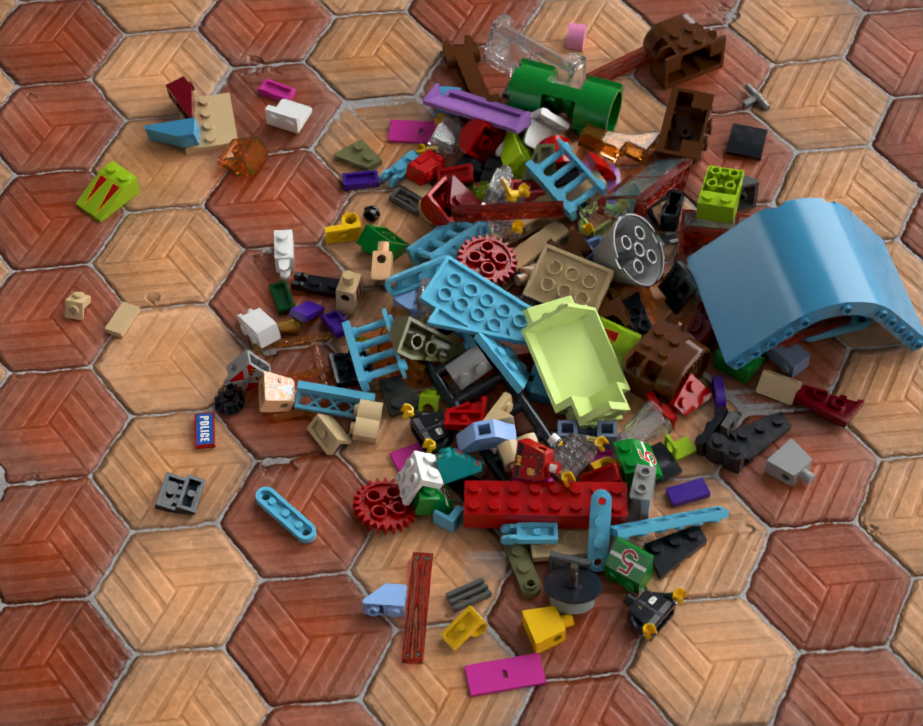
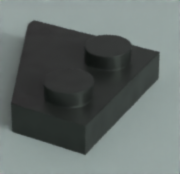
[379,375,426,418]

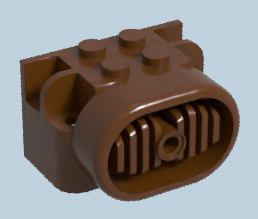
[643,13,726,91]
[655,86,715,167]
[622,310,711,402]

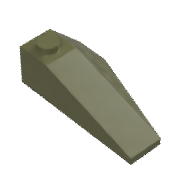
[389,315,465,362]

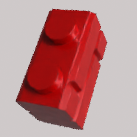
[405,149,445,186]

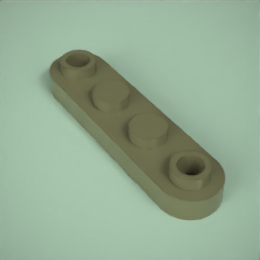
[500,532,541,598]

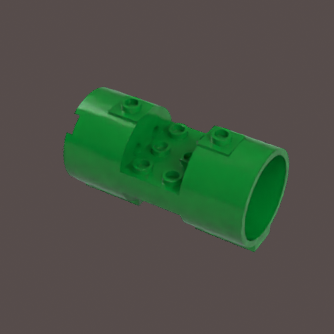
[506,58,624,140]

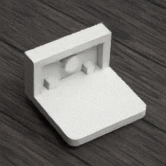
[265,99,312,134]
[523,107,570,150]
[396,451,443,506]

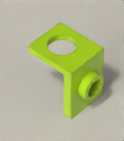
[418,388,442,413]
[664,434,697,461]

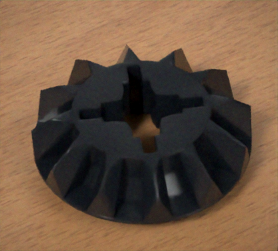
[214,388,245,415]

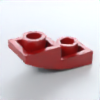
[585,152,617,181]
[645,391,677,431]

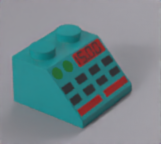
[436,447,482,484]

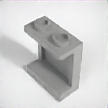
[627,464,657,523]

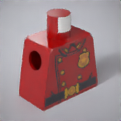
[512,438,562,481]

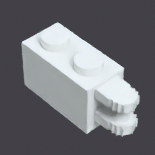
[274,229,295,280]
[237,307,281,348]

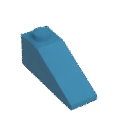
[144,118,200,148]

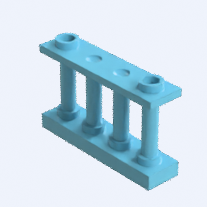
[525,138,606,222]
[405,215,491,265]
[342,308,408,392]

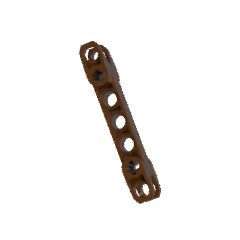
[442,35,502,121]
[547,225,633,329]

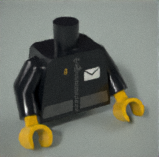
[400,403,453,454]
[623,588,688,641]

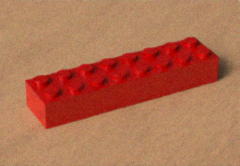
[464,480,628,529]

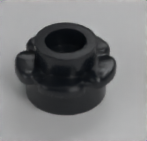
[363,205,380,222]

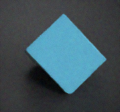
[433,505,464,533]

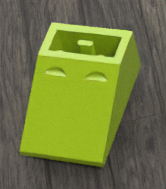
[697,165,745,224]

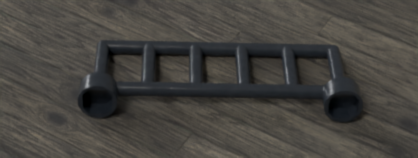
[418,328,589,481]

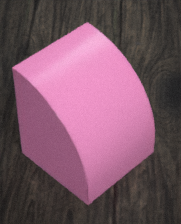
[566,23,587,51]

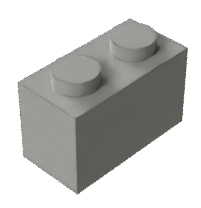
[445,344,493,390]

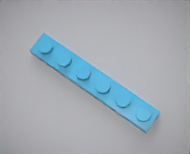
[610,506,729,540]

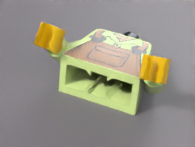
[578,198,631,238]

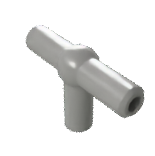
[742,84,770,110]

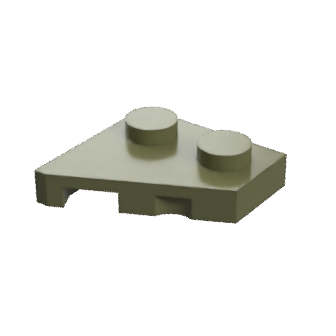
[334,139,382,171]
[522,144,556,182]

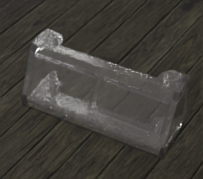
[482,13,586,89]

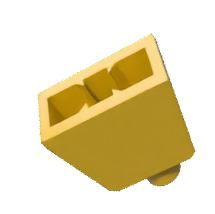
[522,606,574,653]

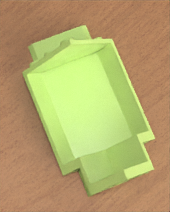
[521,296,630,430]

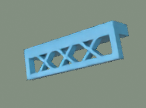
[294,380,375,419]

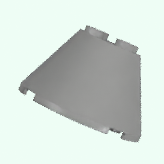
[593,213,664,287]

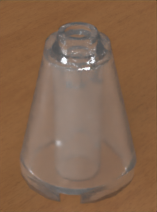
[617,400,673,443]

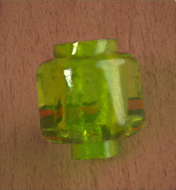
[468,181,495,204]

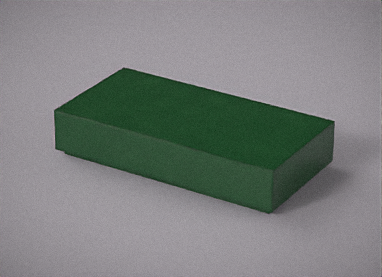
[269,280,296,316]

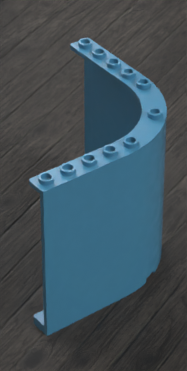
[686,198,923,370]

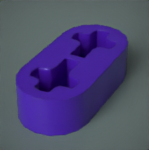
[711,376,726,409]

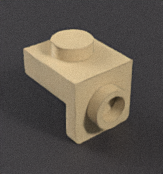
[65,292,91,320]

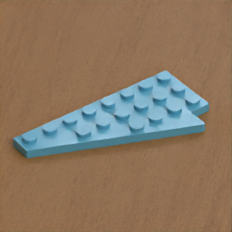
[418,255,531,345]

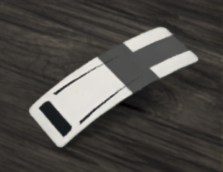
[655,232,679,246]

